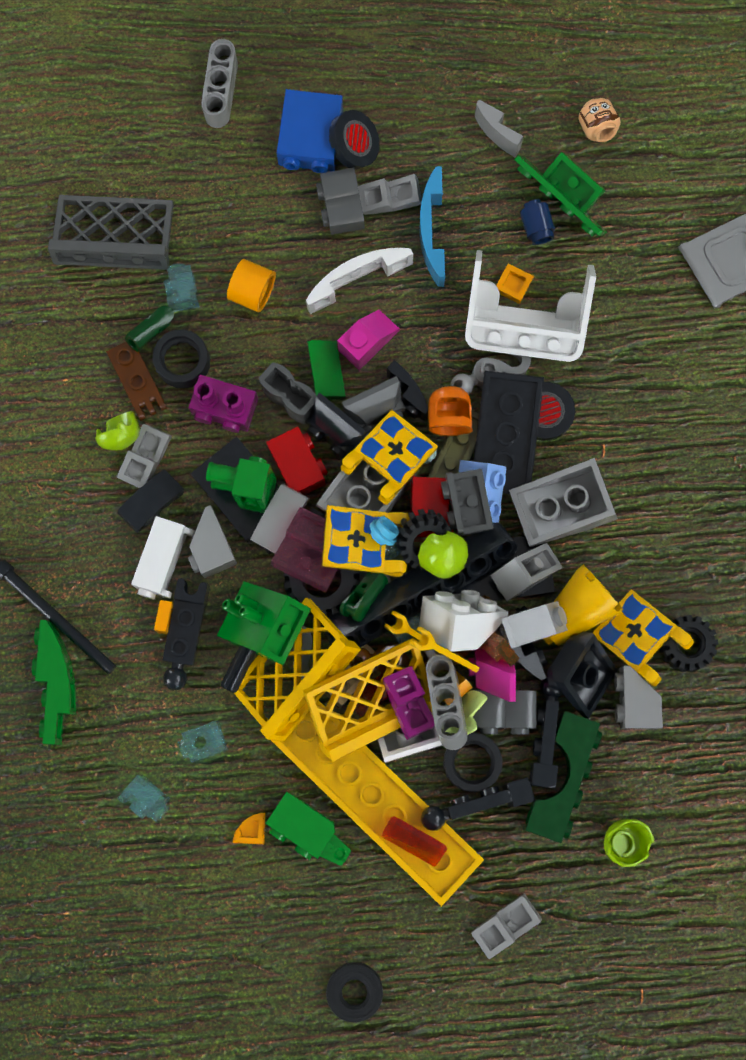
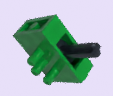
[217,581,311,693]

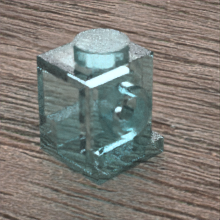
[164,264,200,312]
[178,720,229,763]
[117,774,170,822]

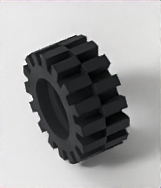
[396,509,452,570]
[659,615,718,672]

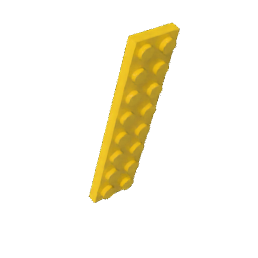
[271,700,484,907]

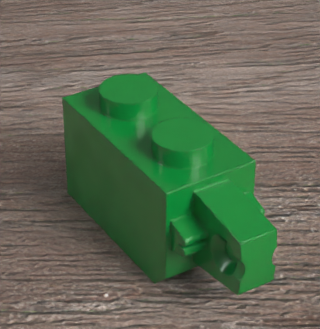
[265,792,351,866]

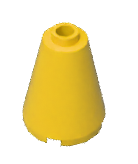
[543,564,624,646]

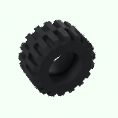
[283,540,360,618]

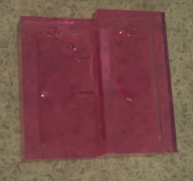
[271,507,339,593]

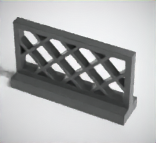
[48,195,174,270]

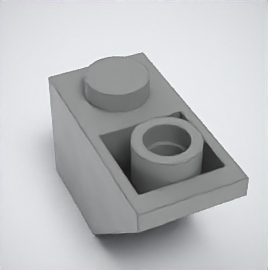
[614,666,663,730]

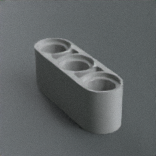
[201,39,238,128]
[426,655,468,750]

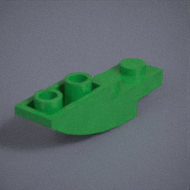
[32,620,76,745]

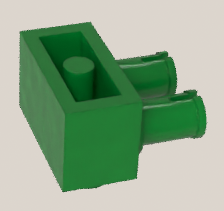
[206,456,277,513]

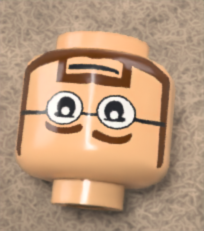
[578,98,621,142]

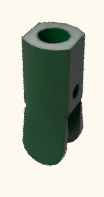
[125,306,174,352]
[340,572,388,622]

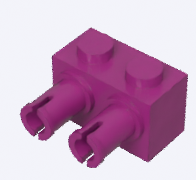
[188,375,259,433]

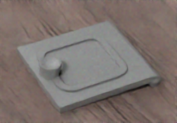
[678,214,746,309]

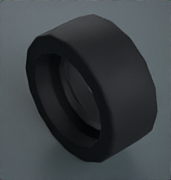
[153,330,210,388]
[443,733,503,792]

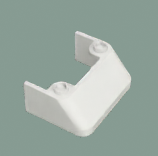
[465,250,596,362]

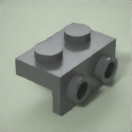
[441,469,494,536]

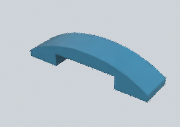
[420,166,445,287]

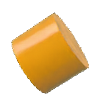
[227,259,276,313]

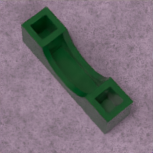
[523,711,602,843]

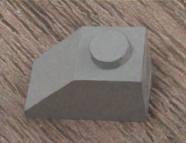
[188,505,237,578]
[490,543,563,601]
[501,601,568,649]

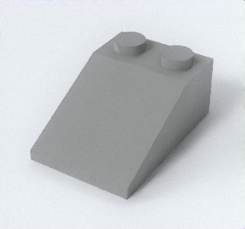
[316,433,417,513]
[509,458,618,547]

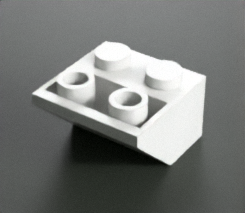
[419,590,508,652]

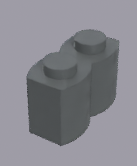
[316,168,365,235]
[259,362,316,424]
[474,690,536,735]

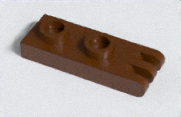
[106,342,167,421]

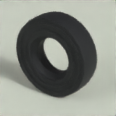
[326,962,383,1023]

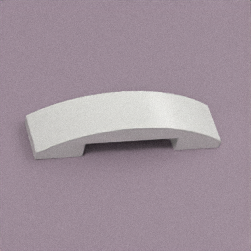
[306,248,413,314]

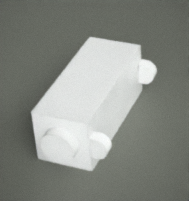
[131,516,195,600]

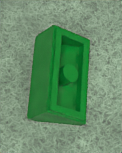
[307,340,346,400]

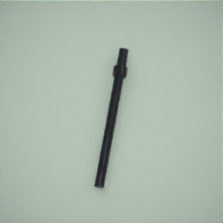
[0,559,117,675]

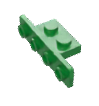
[514,152,607,237]

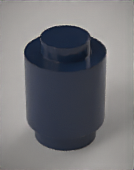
[520,199,555,245]

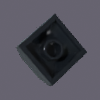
[306,392,366,460]
[547,631,618,719]

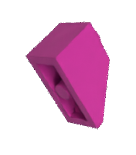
[337,309,400,370]
[468,646,516,702]

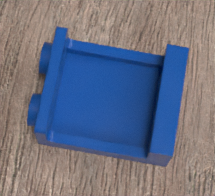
[276,89,343,173]

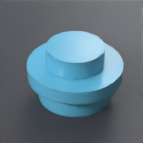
[370,516,399,546]

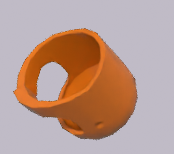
[428,386,473,436]

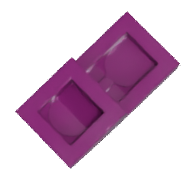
[383,666,435,740]

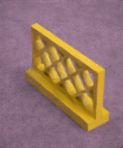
[234,598,361,741]
[303,638,432,762]

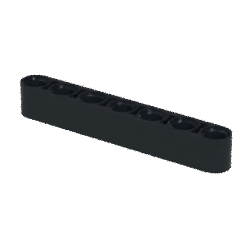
[323,522,518,647]

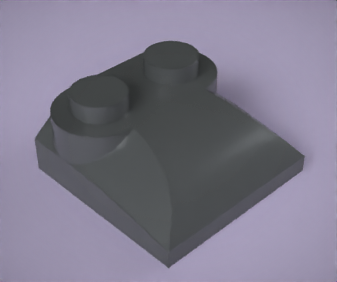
[342,376,406,435]

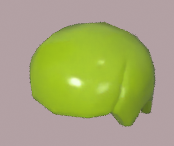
[95,411,140,451]
[418,531,469,579]
[604,819,654,867]

